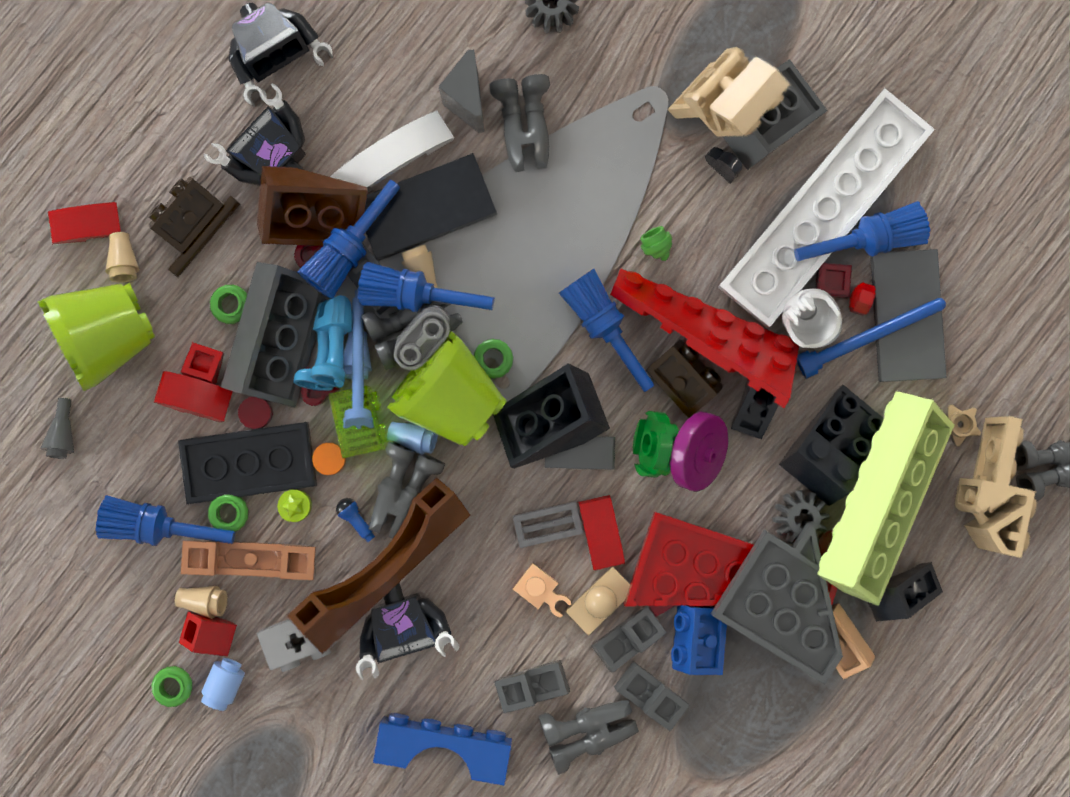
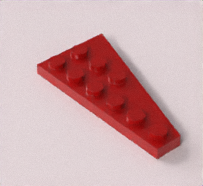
[610,269,799,408]
[624,512,838,606]

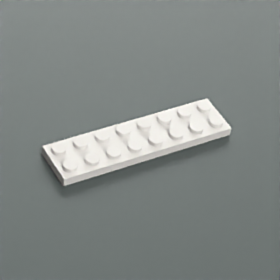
[718,89,935,328]

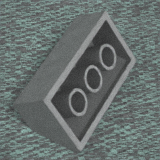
[221,262,327,407]

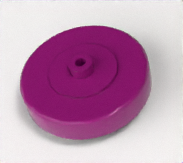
[670,412,728,492]

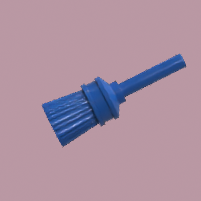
[297,180,400,299]
[794,201,930,261]
[358,262,495,313]
[559,269,654,392]
[95,495,235,546]

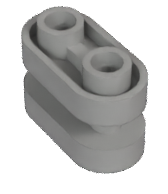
[394,305,450,370]

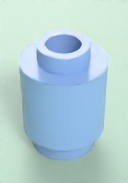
[201,658,245,711]

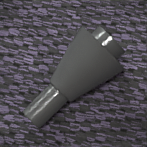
[40,398,74,459]

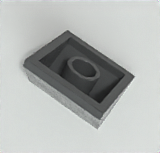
[438,50,485,133]

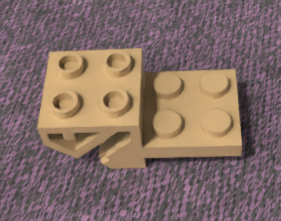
[667,47,790,136]
[955,416,1037,558]

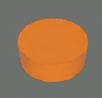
[312,443,346,475]

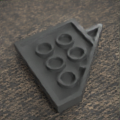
[711,523,843,684]

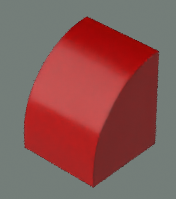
[179,611,237,657]

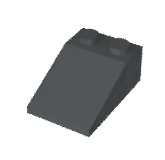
[722,59,828,170]

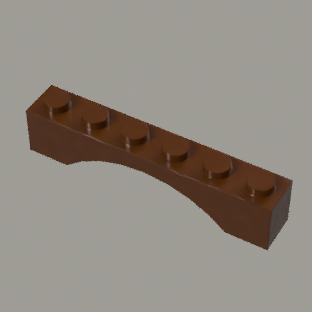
[287,478,471,654]

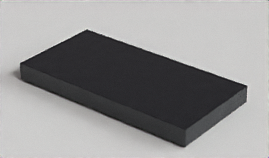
[365,153,497,261]
[178,422,317,505]

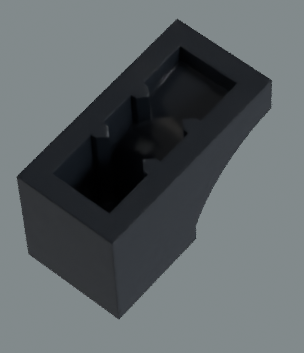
[731,379,779,440]
[868,562,943,622]

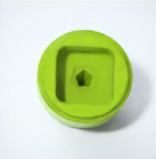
[277,489,312,522]

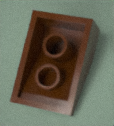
[257,166,368,246]

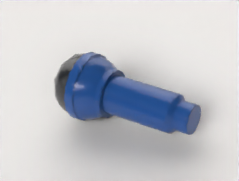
[336,498,375,542]

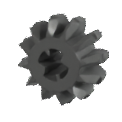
[525,0,579,34]
[772,490,830,544]

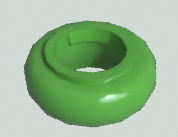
[210,284,247,324]
[474,339,514,379]
[208,495,249,532]
[152,666,193,707]

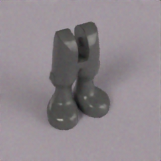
[1014,440,1070,501]
[369,442,445,539]
[538,700,639,775]

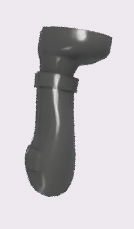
[489,74,550,172]
[361,301,463,370]

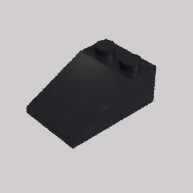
[493,363,610,469]

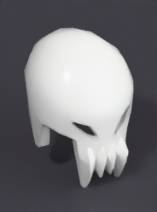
[782,288,842,348]

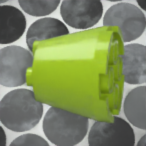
[37,283,155,392]
[387,330,507,446]

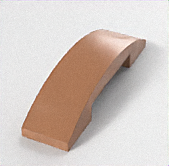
[181,541,316,580]

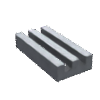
[513,501,583,548]

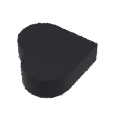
[705,147,742,184]

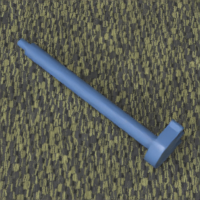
[343,289,373,429]

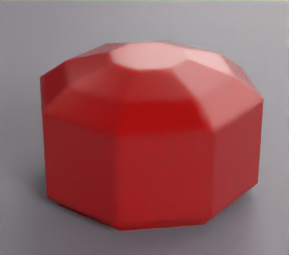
[849,282,876,316]

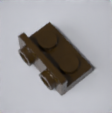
[148,176,224,253]
[645,339,723,418]

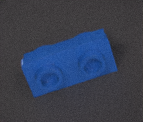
[671,605,727,675]

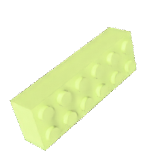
[817,391,954,606]

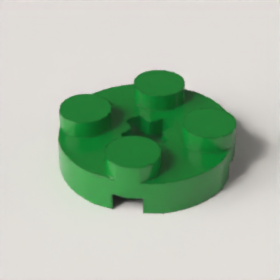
[633,411,678,478]

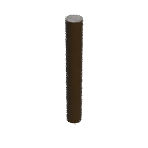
[168,195,240,277]

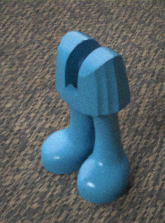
[293,295,352,391]

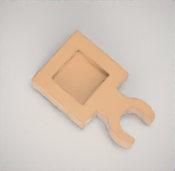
[513,563,571,617]

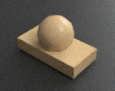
[566,566,630,636]

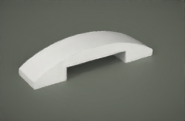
[330,111,454,193]

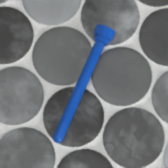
[797,298,946,379]

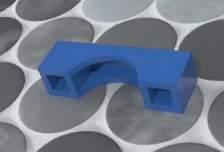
[373,713,512,785]

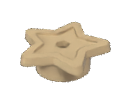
[948,405,981,446]

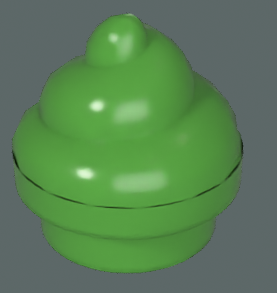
[640,226,672,261]

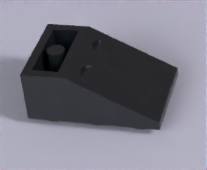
[779,385,884,506]

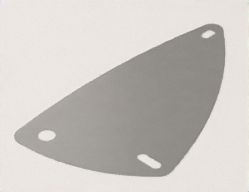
[339,86,668,402]

